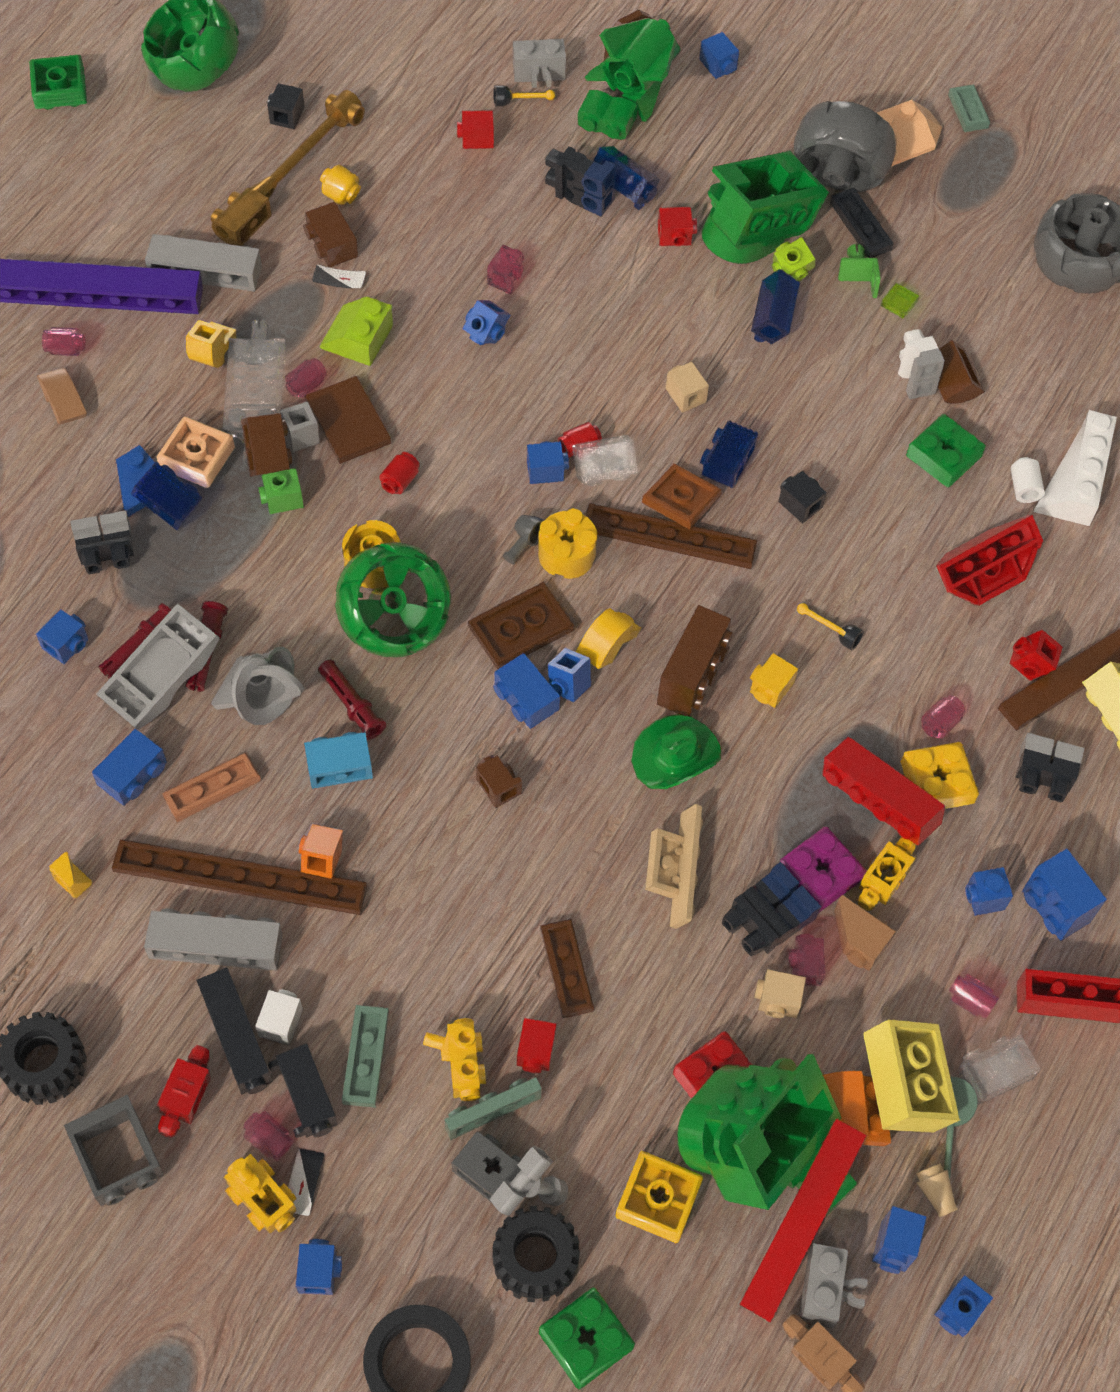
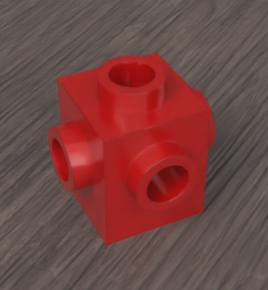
[1009,630,1063,681]

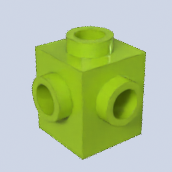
[771,237,816,284]

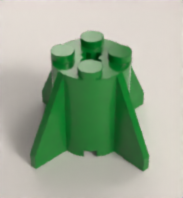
[585,18,681,121]

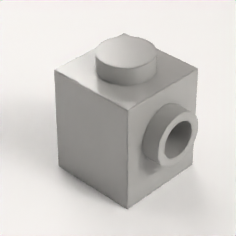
[280,402,320,452]

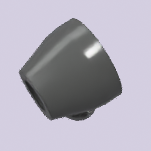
[503,515,544,565]

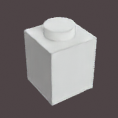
[255,990,303,1046]

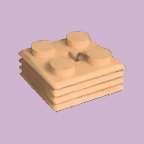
[157,416,235,488]

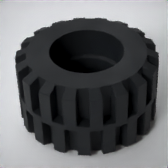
[0,1012,87,1105]
[493,1206,580,1303]

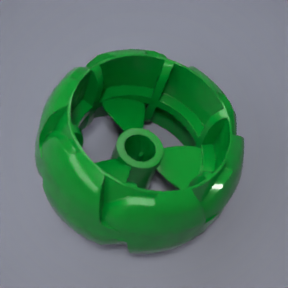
[141,0,239,92]
[335,542,451,658]

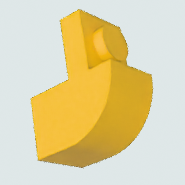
[186,320,236,368]
[576,608,641,669]

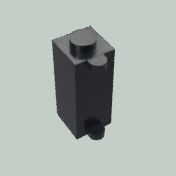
[268,1043,338,1138]

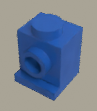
[934,1275,993,1337]

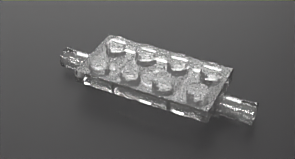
[223,320,286,466]

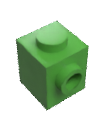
[258,468,304,514]

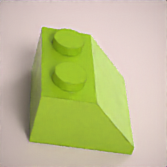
[320,296,393,366]

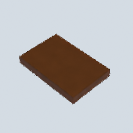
[305,376,391,464]
[468,582,575,670]

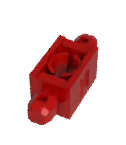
[157,1045,211,1138]

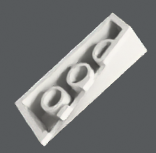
[1033,410,1117,526]

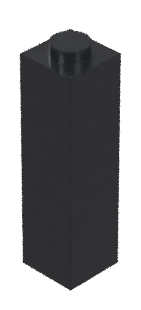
[196,967,273,1095]

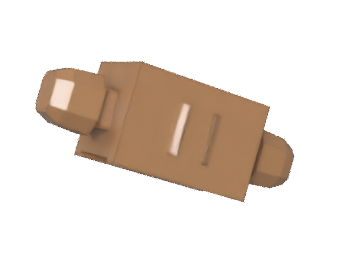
[782,1314,865,1392]

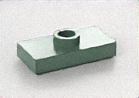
[948,84,990,132]

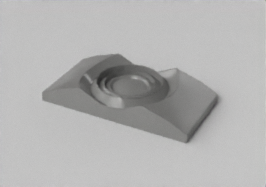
[96,603,219,730]

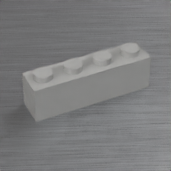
[145,234,262,291]
[144,908,283,971]

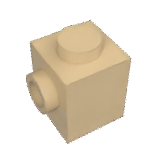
[666,362,709,413]
[754,969,806,1018]

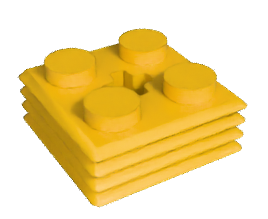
[900,742,979,809]
[615,1151,703,1243]

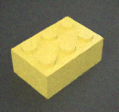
[863,1019,960,1133]

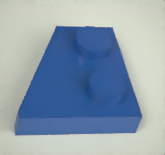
[116,445,174,517]

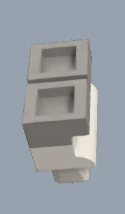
[898,329,945,399]

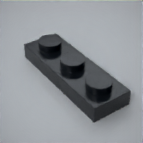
[830,188,894,258]

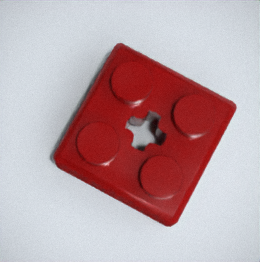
[673,1031,752,1098]

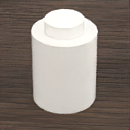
[1011,457,1045,503]

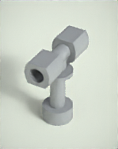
[489,1145,568,1216]

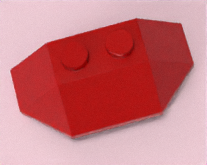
[936,515,1043,606]

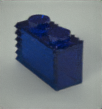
[700,420,758,488]
[131,462,202,530]

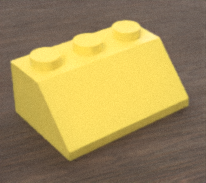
[1082,662,1120,749]

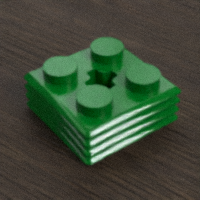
[29,55,87,110]
[906,414,986,488]
[539,1287,635,1390]

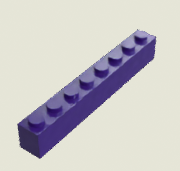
[0,258,203,314]

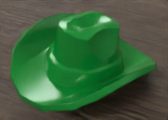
[631,714,721,789]

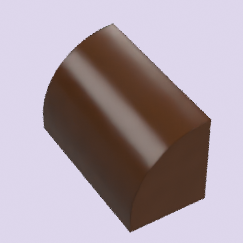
[938,340,985,404]

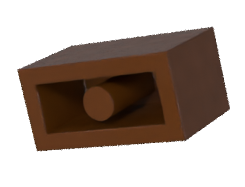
[303,202,358,268]
[241,413,292,477]

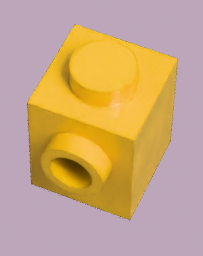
[750,653,798,708]

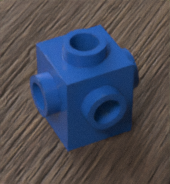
[462,300,511,345]

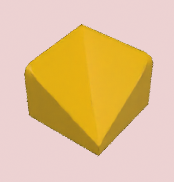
[49,852,92,898]

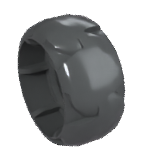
[794,101,897,192]
[1034,193,1120,294]

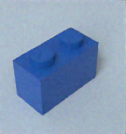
[493,653,560,729]
[92,728,167,806]
[872,1206,926,1274]

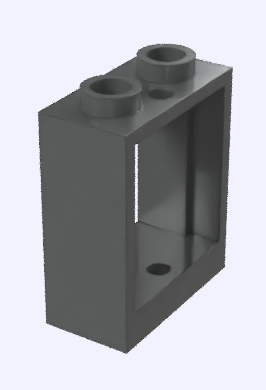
[64,1095,164,1206]

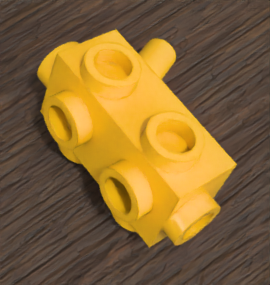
[423,1018,486,1101]
[224,1154,297,1234]

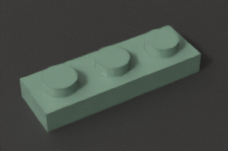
[342,1005,389,1108]
[444,1077,542,1140]

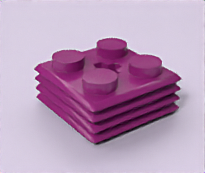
[780,826,866,913]

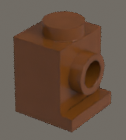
[476,755,522,808]

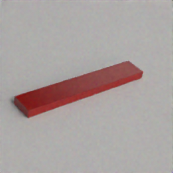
[739,1119,867,1323]

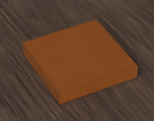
[642,464,722,530]

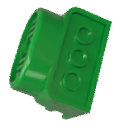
[701,151,829,264]
[677,1054,842,1210]

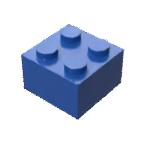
[1022,848,1107,941]

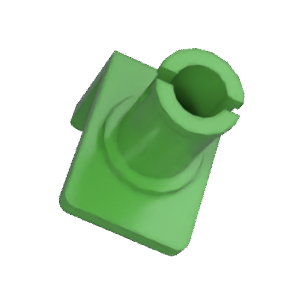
[838,244,880,298]

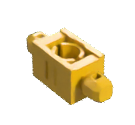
[858,837,916,911]

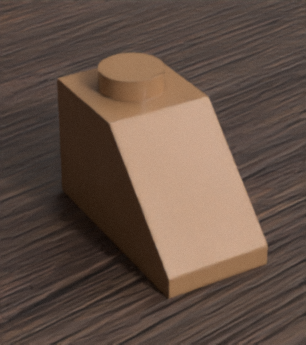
[834,895,896,971]

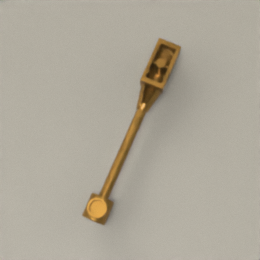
[211,90,365,246]

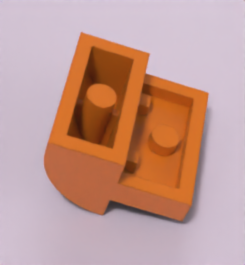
[822,1071,891,1147]

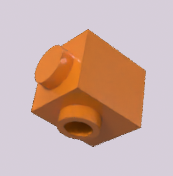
[299,824,343,879]

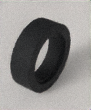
[363,1305,471,1392]

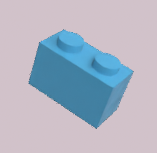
[304,732,373,789]

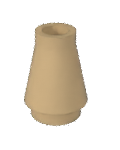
[916,1163,958,1217]

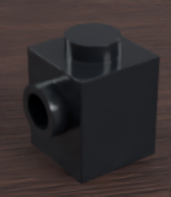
[267,83,305,129]
[778,471,827,524]

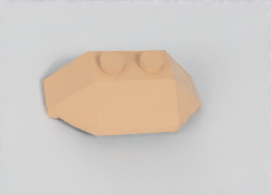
[877,100,942,166]

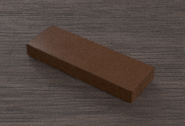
[540,919,594,1019]

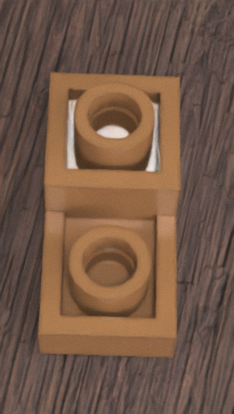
[37,368,87,425]

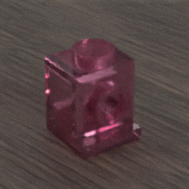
[487,245,524,295]
[789,934,825,986]

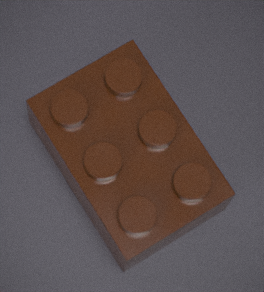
[657,605,733,716]

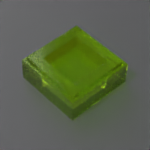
[881,283,919,319]

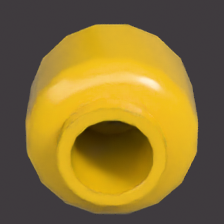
[320,165,361,205]

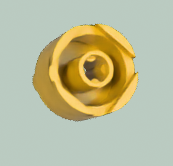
[538,508,597,579]
[342,520,401,589]

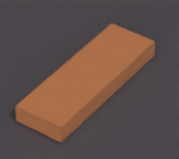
[162,752,261,822]

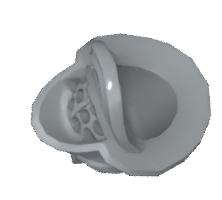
[211,646,305,725]

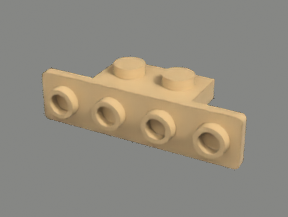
[645,804,703,929]

